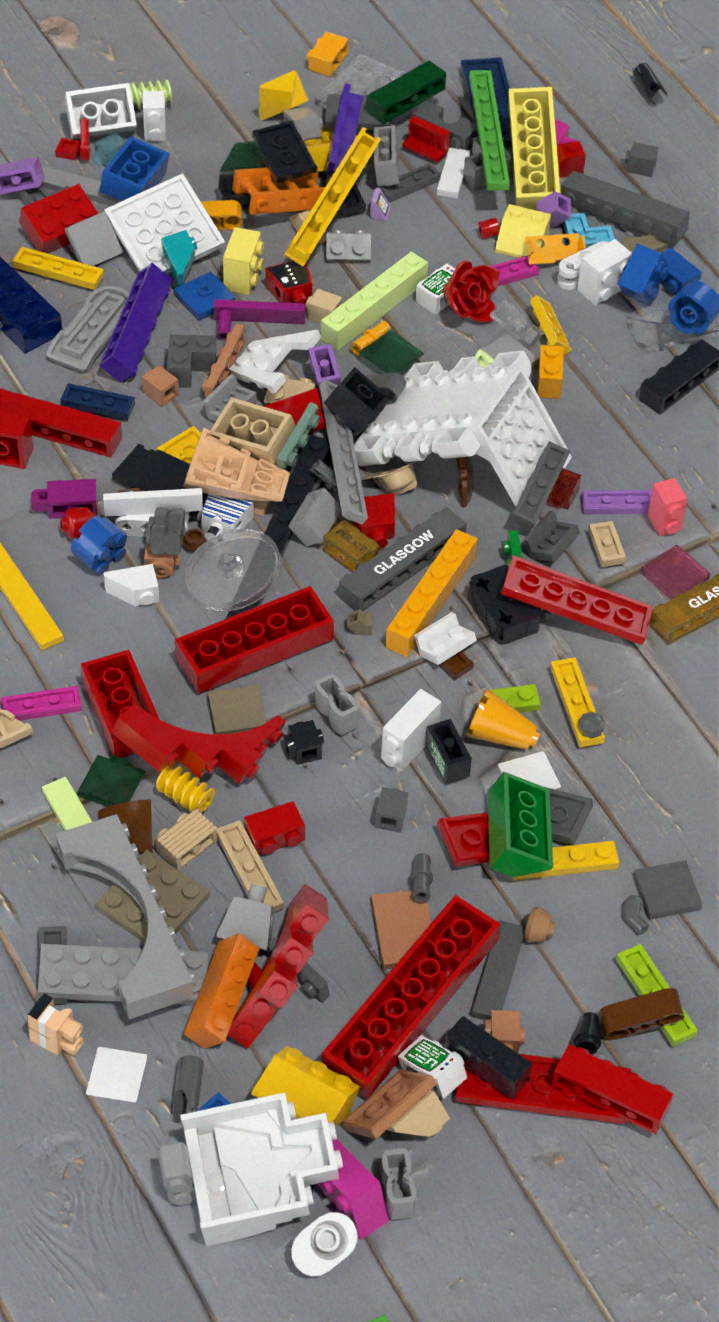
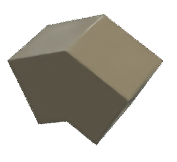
[347,609,373,636]

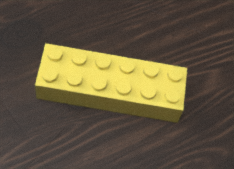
[509,87,560,211]

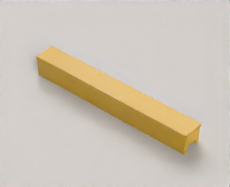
[284,127,382,267]

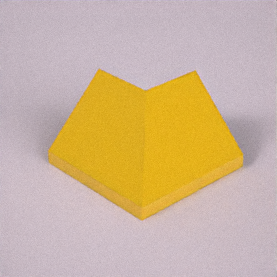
[259,70,309,121]

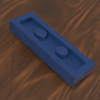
[60,383,135,420]

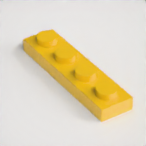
[12,247,104,290]
[550,657,605,748]
[513,841,619,880]

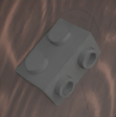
[524,511,580,562]

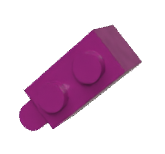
[31,479,98,519]

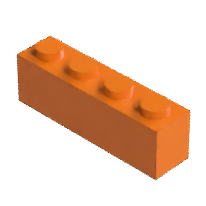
[184,933,259,1049]

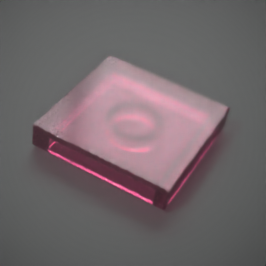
[640,544,711,602]

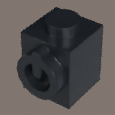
[283,720,324,765]

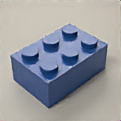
[99,136,170,201]

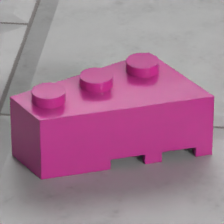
[317,1139,389,1240]

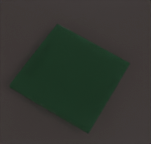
[220,141,263,173]
[359,329,424,375]
[76,754,145,807]

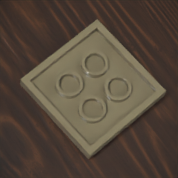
[95,850,210,943]

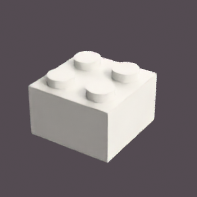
[577,239,632,305]

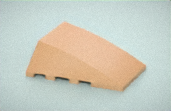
[183,428,290,502]

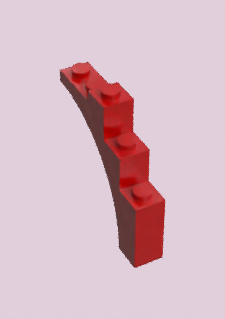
[112,704,286,784]
[228,883,329,1048]

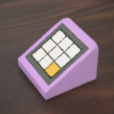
[370,188,391,221]

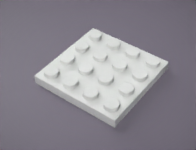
[104,173,225,274]

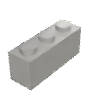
[374,125,399,186]

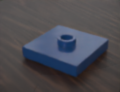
[173,271,236,321]

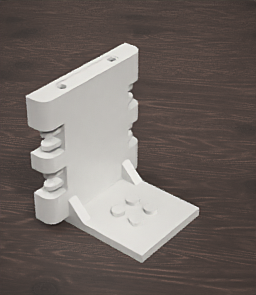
[354,350,572,506]

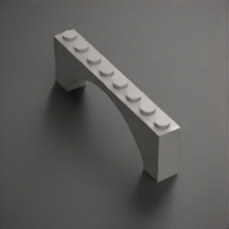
[55,814,196,1019]

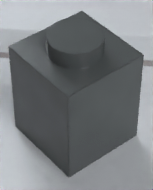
[625,142,659,177]
[375,787,408,833]

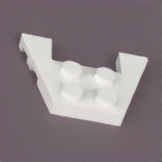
[229,330,321,393]

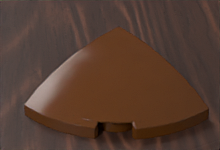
[455,456,474,507]
[98,799,153,855]

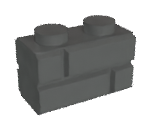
[146,507,185,555]

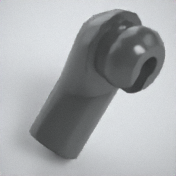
[623,895,649,935]

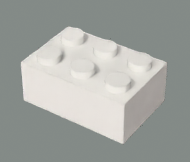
[64,83,137,139]

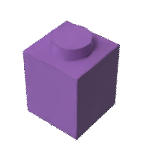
[537,191,571,228]

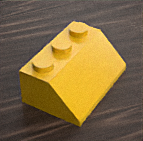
[251,1046,360,1127]

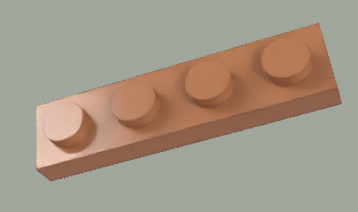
[202,324,246,398]

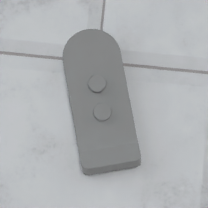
[46,286,129,373]

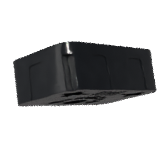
[467,565,542,645]

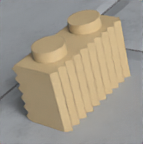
[155,809,217,871]

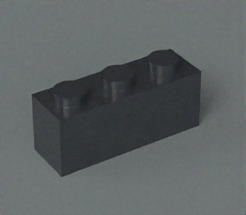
[444,1016,532,1100]

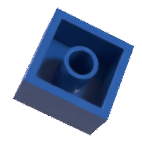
[617,243,669,306]

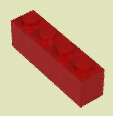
[552,1044,674,1134]

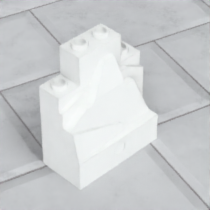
[180,1093,343,1246]

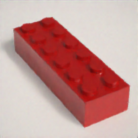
[175,586,334,694]

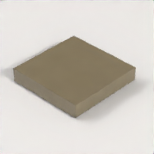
[208,685,267,734]

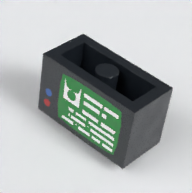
[425,719,472,784]

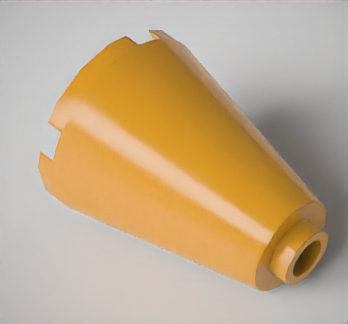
[465,689,540,750]

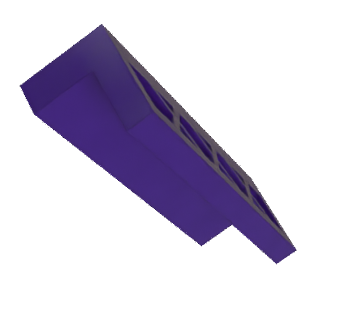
[325,83,363,174]

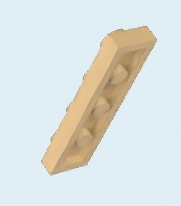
[217,820,284,912]

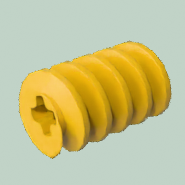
[156,765,216,813]

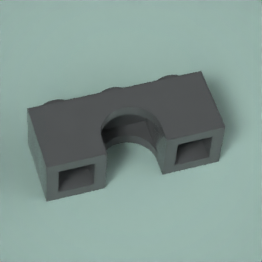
[412,100,478,151]

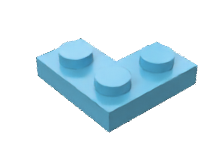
[563,213,615,249]

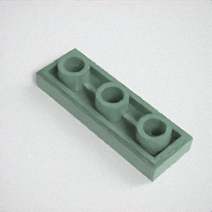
[276,402,321,470]

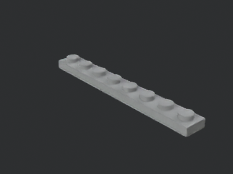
[319,379,368,524]

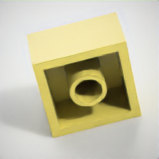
[223,227,264,295]

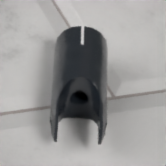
[633,63,668,105]

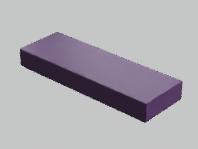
[581,490,652,514]

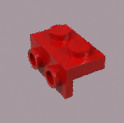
[402,116,450,163]

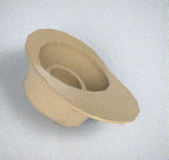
[363,461,417,494]

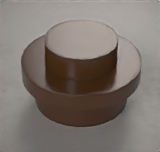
[182,529,207,552]

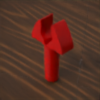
[80,118,90,160]

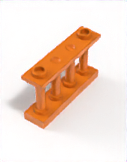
[232,165,325,214]

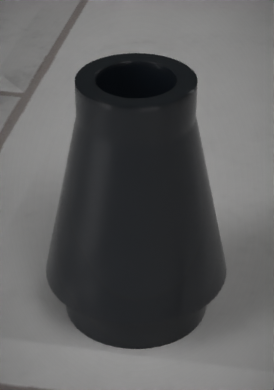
[573,1012,601,1055]

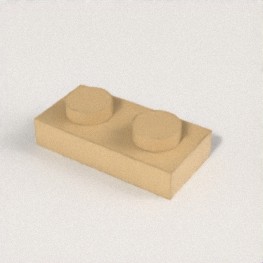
[588,521,626,567]

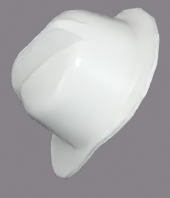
[292,1212,357,1276]

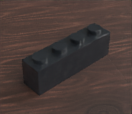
[639,339,719,415]

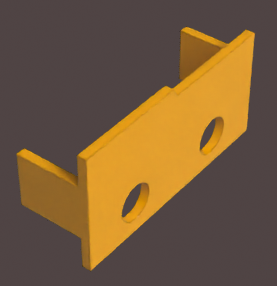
[525,233,586,265]

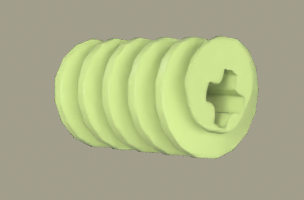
[130,79,172,110]

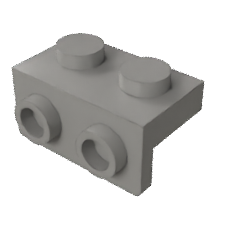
[326,230,371,262]
[204,374,258,421]

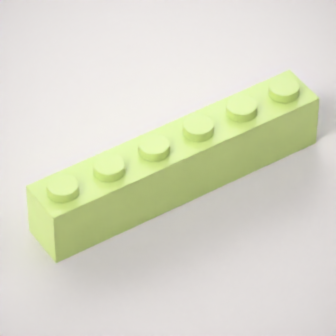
[320,252,428,351]

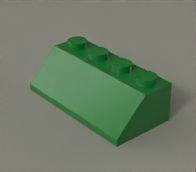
[488,771,553,877]

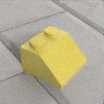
[495,204,551,258]

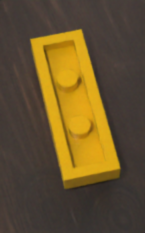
[530,295,572,355]

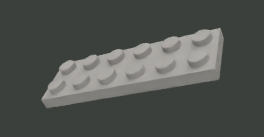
[38,944,208,1005]

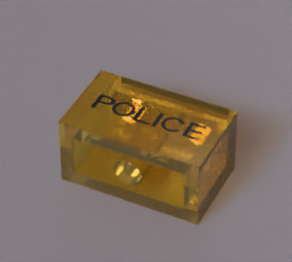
[323,520,380,572]

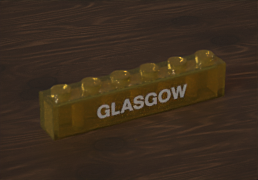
[649,574,719,645]

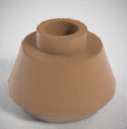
[524,906,556,943]

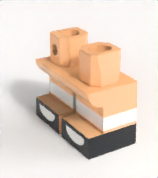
[28,993,84,1056]

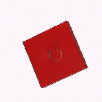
[437,812,490,867]

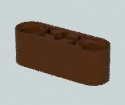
[599,988,684,1040]

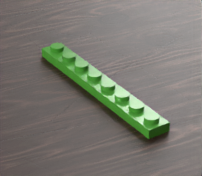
[469,70,510,191]

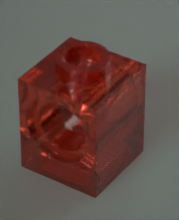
[546,468,581,510]

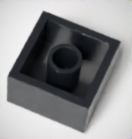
[323,367,390,434]

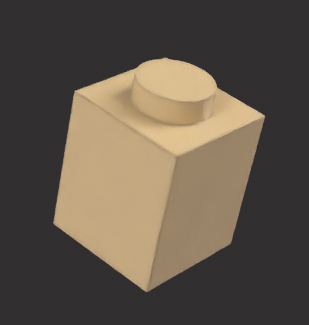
[306,289,342,324]

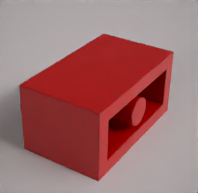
[244,801,305,855]

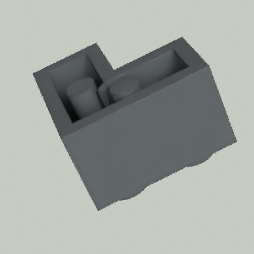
[463,137,513,190]
[167,334,216,388]

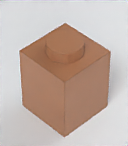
[142,365,179,407]

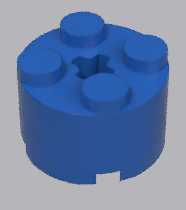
[668,279,719,335]
[71,515,127,575]

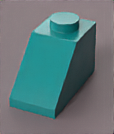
[161,230,197,286]

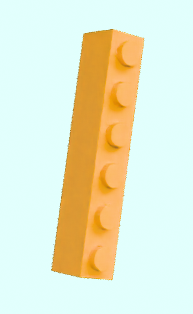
[386,529,478,657]

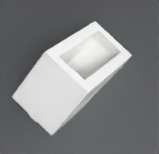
[104,564,159,606]

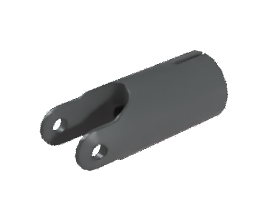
[172,1055,204,1122]

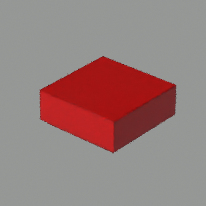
[55,137,81,161]

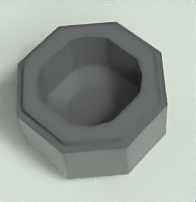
[578,711,605,738]

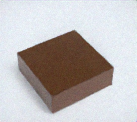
[438,651,474,681]

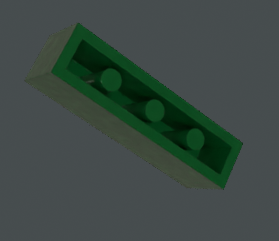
[366,60,447,125]

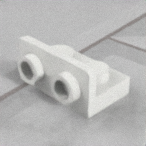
[415,612,477,665]

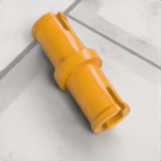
[350,321,391,356]

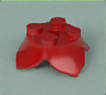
[443,260,500,323]

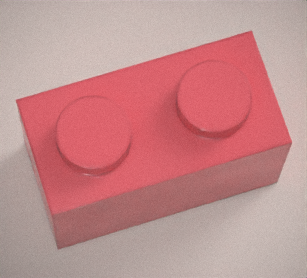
[647,478,687,536]

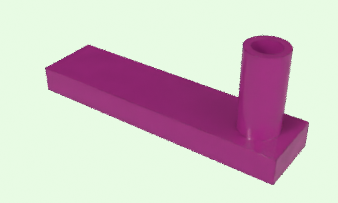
[214,299,305,340]

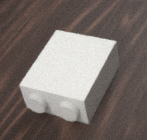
[381,689,442,772]

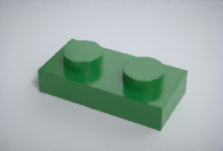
[503,530,523,565]

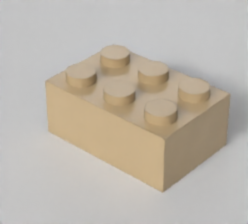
[210,397,296,465]

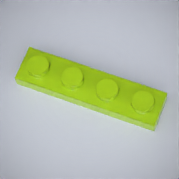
[616,944,698,1047]

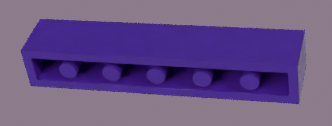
[99,262,172,382]

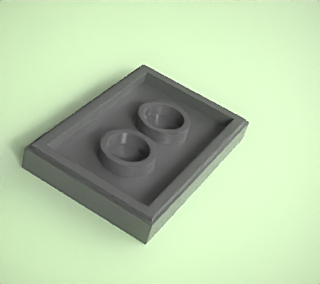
[325,94,389,130]

